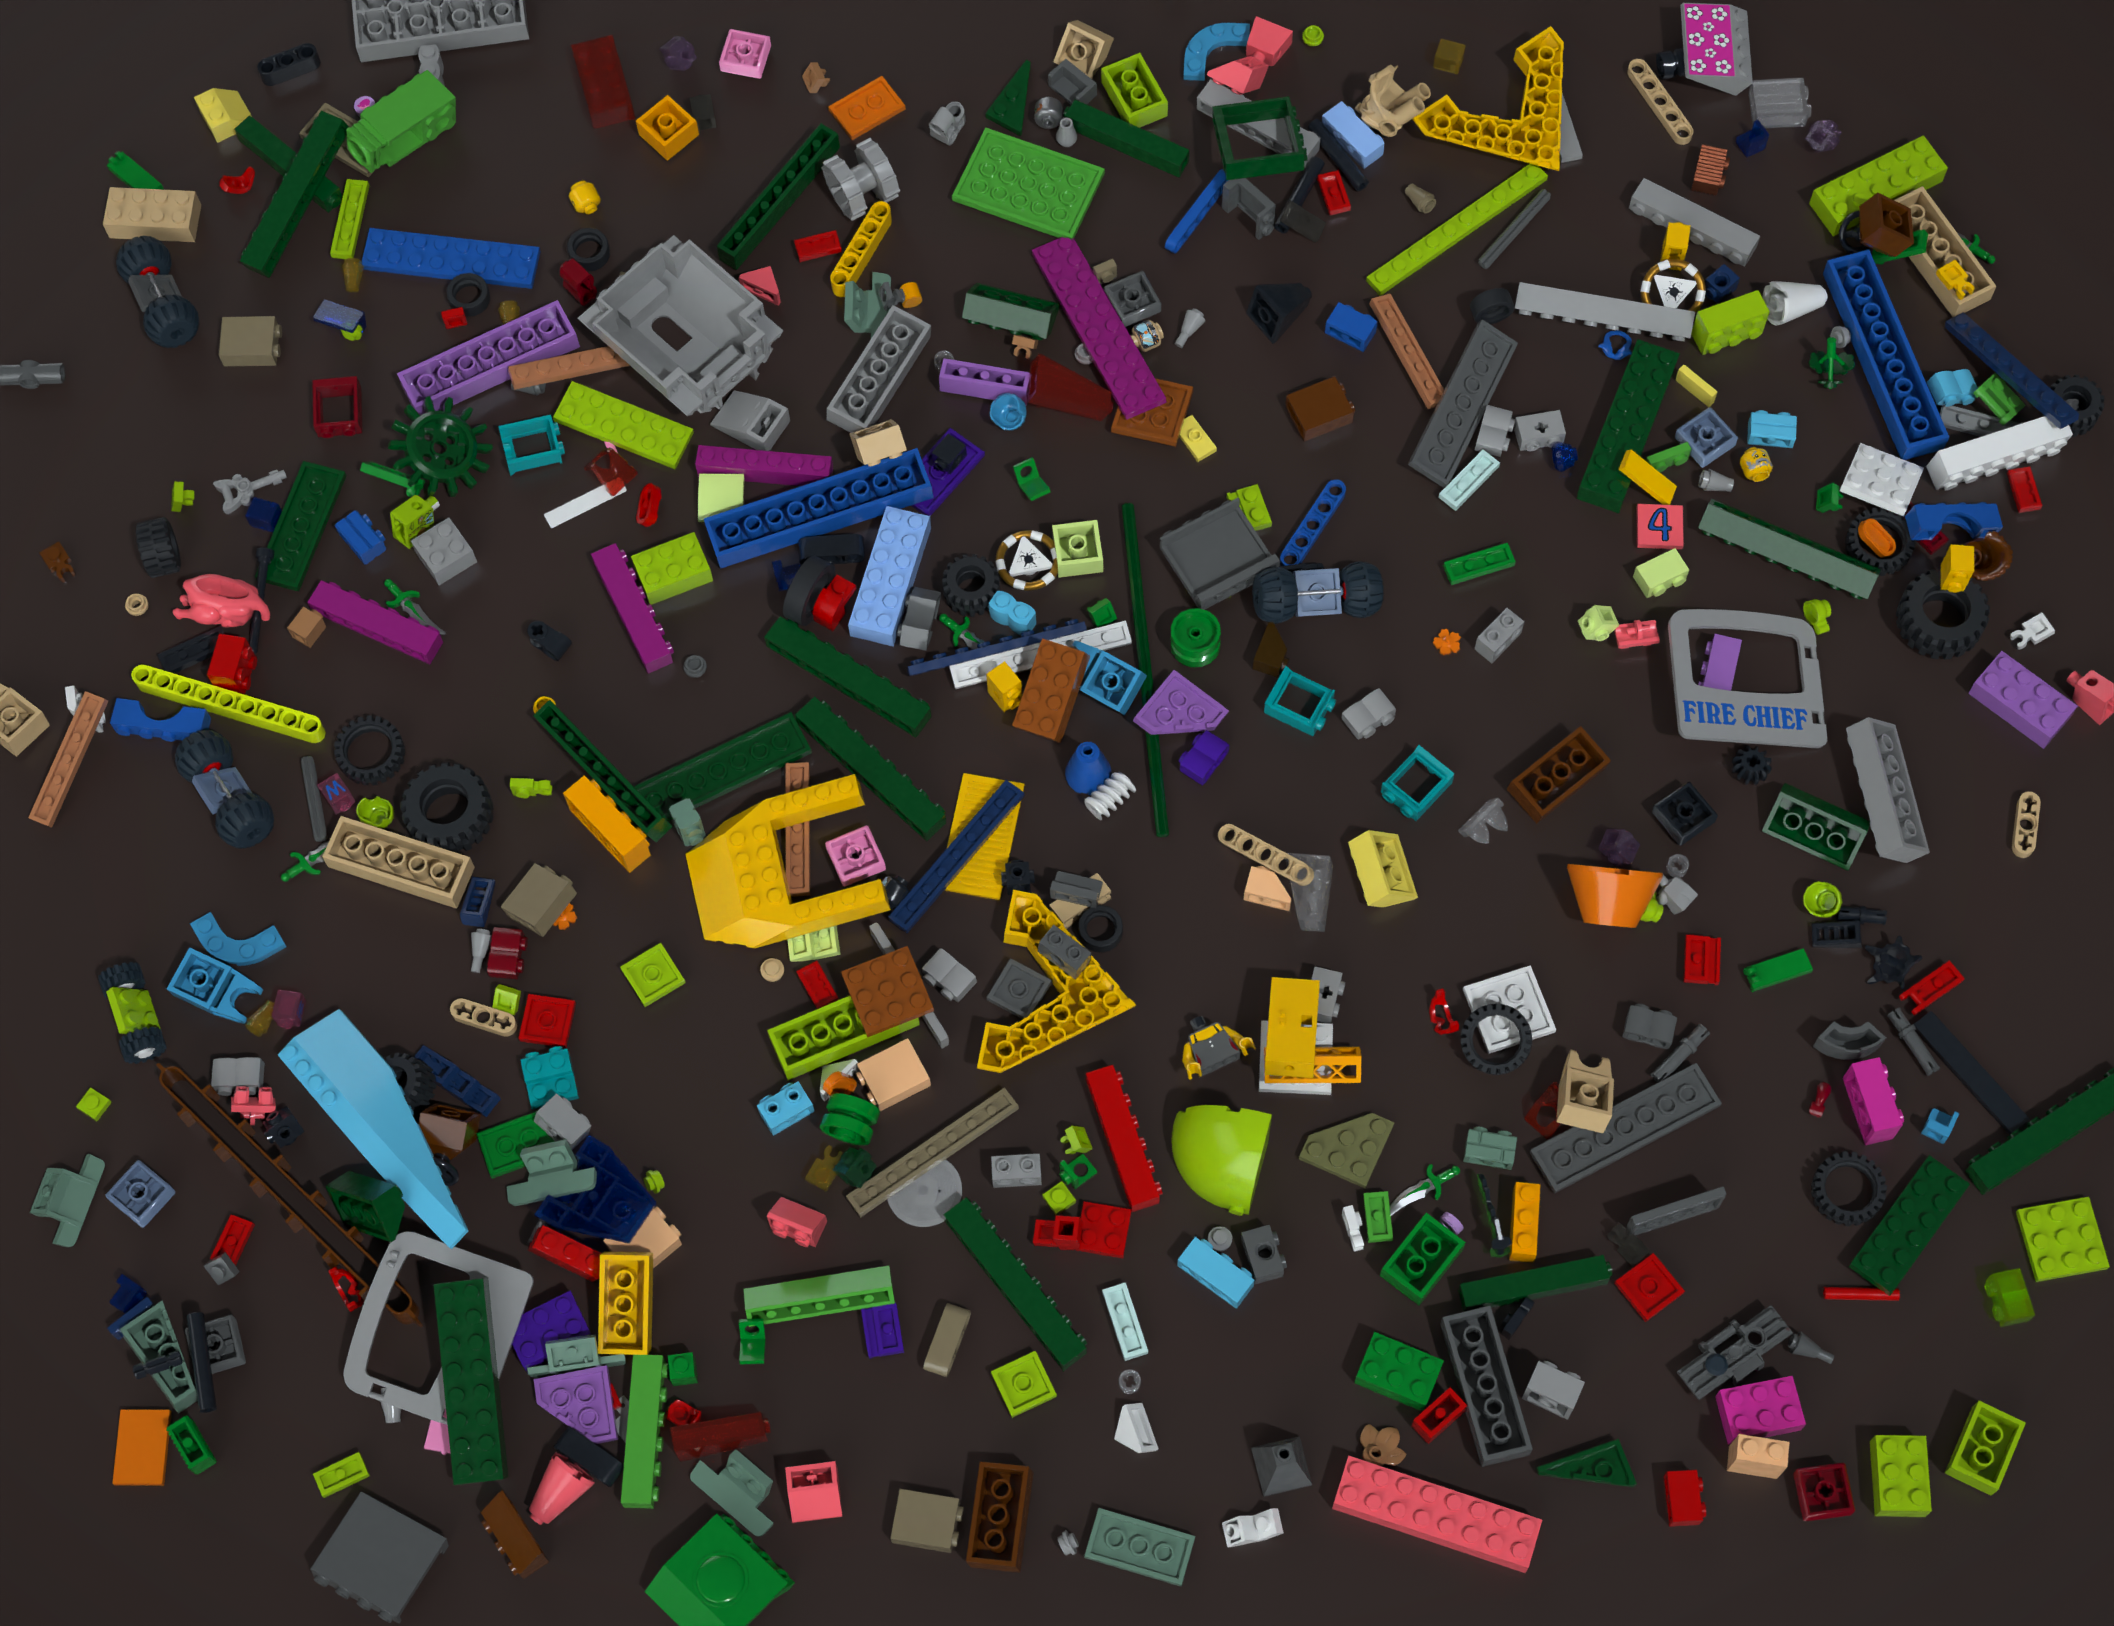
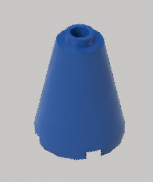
[1065,742,1111,795]

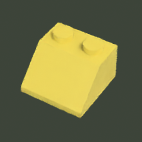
[194,88,252,143]

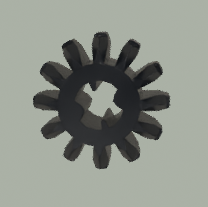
[1732,745,1772,785]

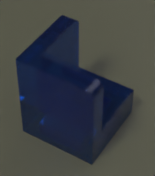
[1735,120,1769,158]
[245,497,282,532]
[772,560,801,591]
[110,1274,147,1314]

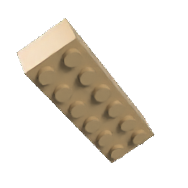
[1894,186,1996,317]
[322,816,475,909]

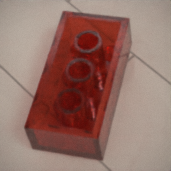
[571,35,635,129]

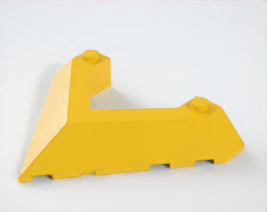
[1412,26,1564,171]
[977,890,1136,1073]

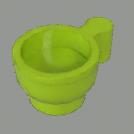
[1803,599,1831,635]
[1640,892,1663,922]

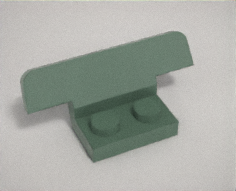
[844,272,891,338]
[507,1139,597,1206]
[30,1154,105,1248]
[527,1334,626,1378]
[690,1449,773,1536]

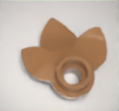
[1360,1424,1406,1466]

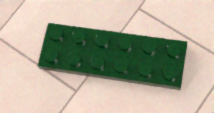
[255,461,347,592]
[1848,1155,1970,1296]

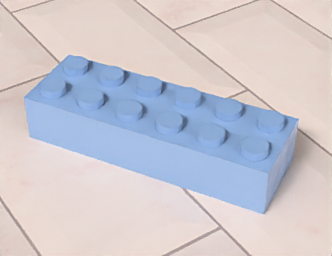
[848,506,931,647]

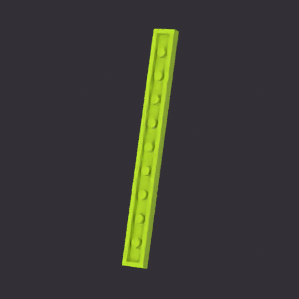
[1366,164,1548,296]

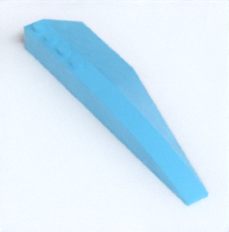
[278,1009,468,1249]

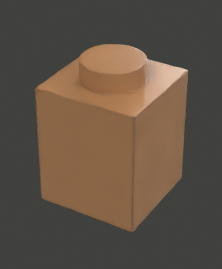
[287,607,326,648]

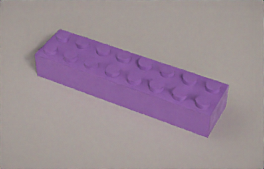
[397,300,580,415]

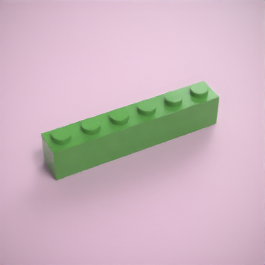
[744,1266,895,1327]
[621,1355,669,1509]

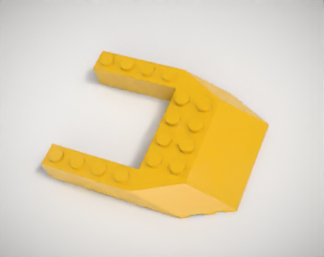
[686,774,891,948]

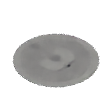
[887,1159,962,1227]

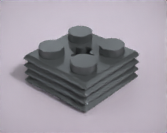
[1104,271,1161,327]
[185,1315,246,1374]

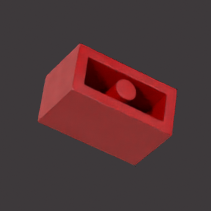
[1412,1387,1467,1445]
[1663,1470,1706,1527]

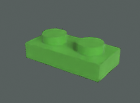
[1646,442,1691,472]
[1363,1191,1393,1243]

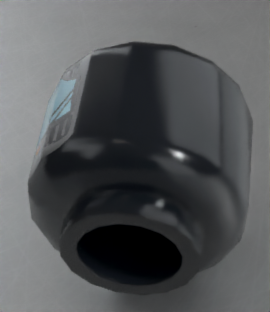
[882,875,910,911]

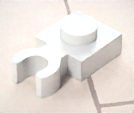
[2010,613,2055,650]
[1342,1205,1364,1252]

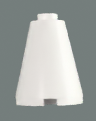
[1763,281,1827,326]

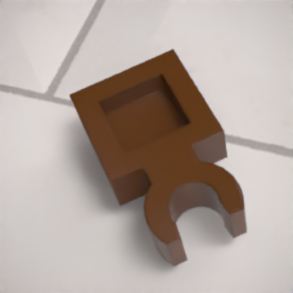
[39,541,76,583]

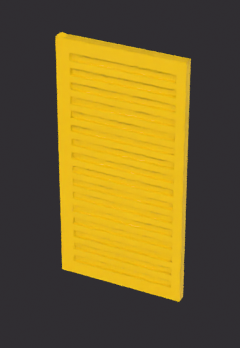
[945,773,1025,900]

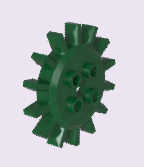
[388,396,493,497]

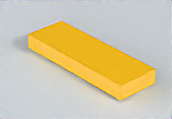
[1619,450,1677,505]

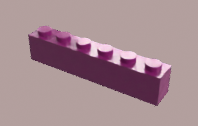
[695,445,833,486]
[591,543,674,674]
[307,580,443,664]

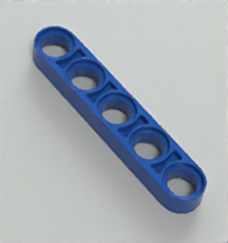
[1165,169,1229,254]
[1280,480,1346,566]

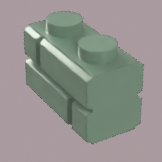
[669,798,706,846]
[1463,1127,1517,1170]

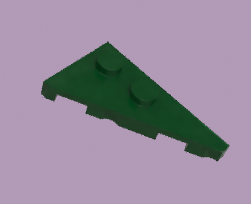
[986,60,1031,136]
[1536,1439,1637,1487]

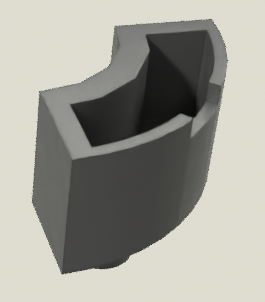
[897,587,941,651]
[1813,1022,1887,1060]

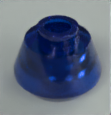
[1552,442,1578,472]

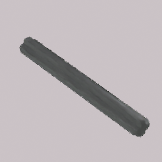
[1478,189,1551,269]

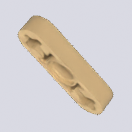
[2012,792,2041,858]
[450,998,517,1037]

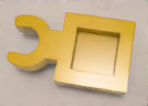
[1936,260,1975,300]

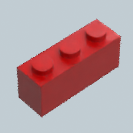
[528,1225,602,1282]

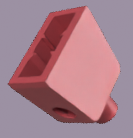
[1246,16,1293,66]
[2066,670,2114,725]

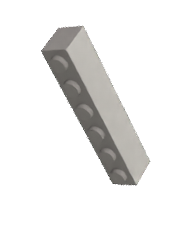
[1197,79,1320,168]
[1629,178,1760,267]

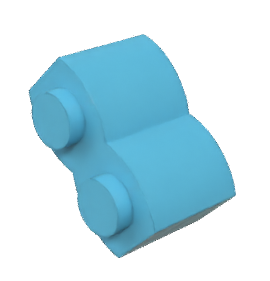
[1927,369,1978,407]
[989,591,1036,635]

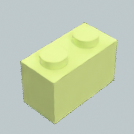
[1633,548,1689,598]

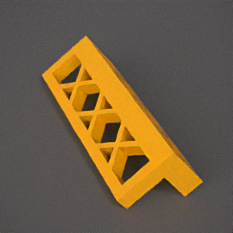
[1264,1047,1361,1083]

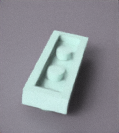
[1439,450,1500,511]
[1102,1282,1148,1361]

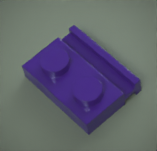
[861,1303,904,1359]

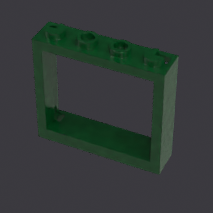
[1212,96,1308,181]

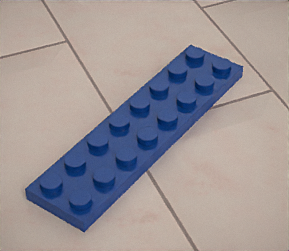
[361,228,541,289]

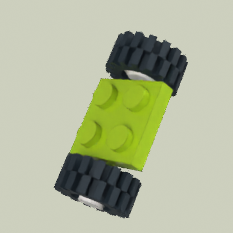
[98,962,167,1064]

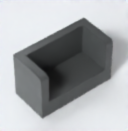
[1048,59,1097,105]

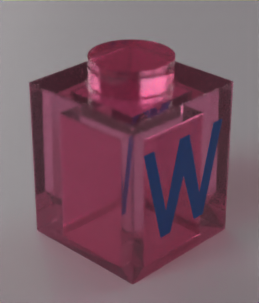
[317,773,356,815]
[272,990,306,1029]

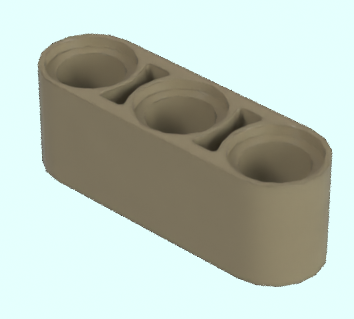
[923,1303,971,1377]

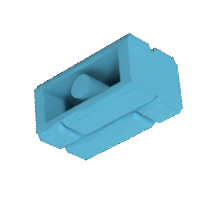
[1747,410,1797,448]

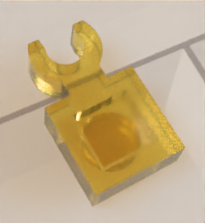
[805,1145,843,1192]

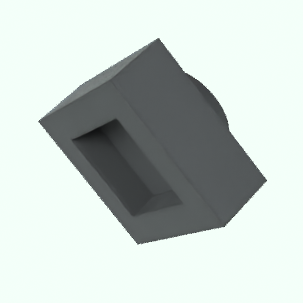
[204,1252,240,1285]

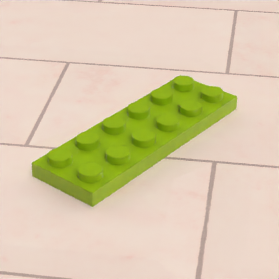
[553,381,694,469]

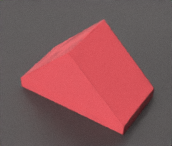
[739,266,781,306]

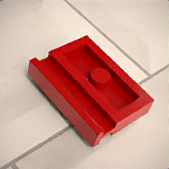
[1683,935,1721,985]

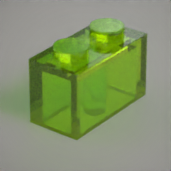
[1985,1268,2035,1327]

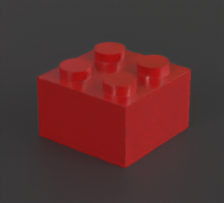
[207,634,257,695]

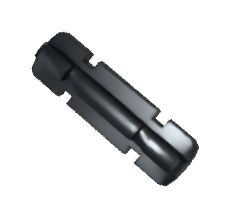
[132,1351,183,1379]

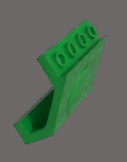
[645,1514,795,1626]

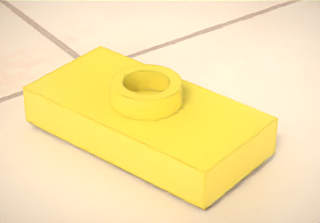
[1179,415,1217,462]

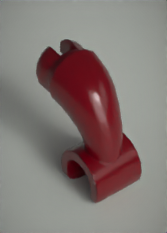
[1809,1082,1831,1117]

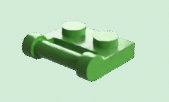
[1973,373,2026,426]

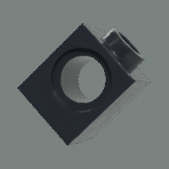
[932,433,967,475]

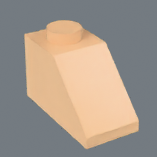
[1244,866,1291,911]

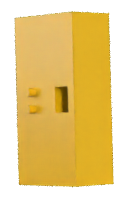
[1265,977,1320,1078]

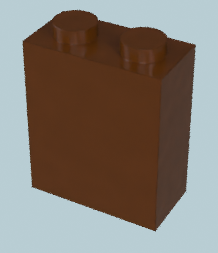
[1286,376,1355,442]

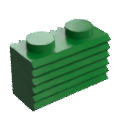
[166,1416,217,1474]

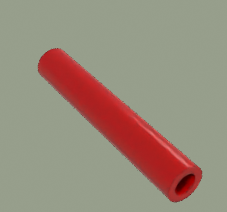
[1823,1287,1900,1301]

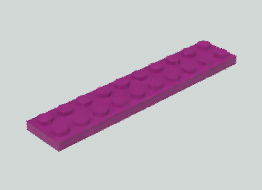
[1032,237,1166,420]

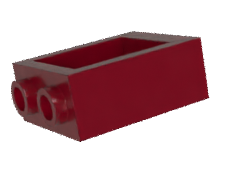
[313,376,362,438]

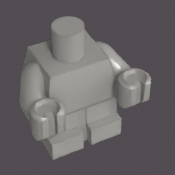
[1656,875,1698,915]

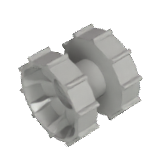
[821,138,900,221]

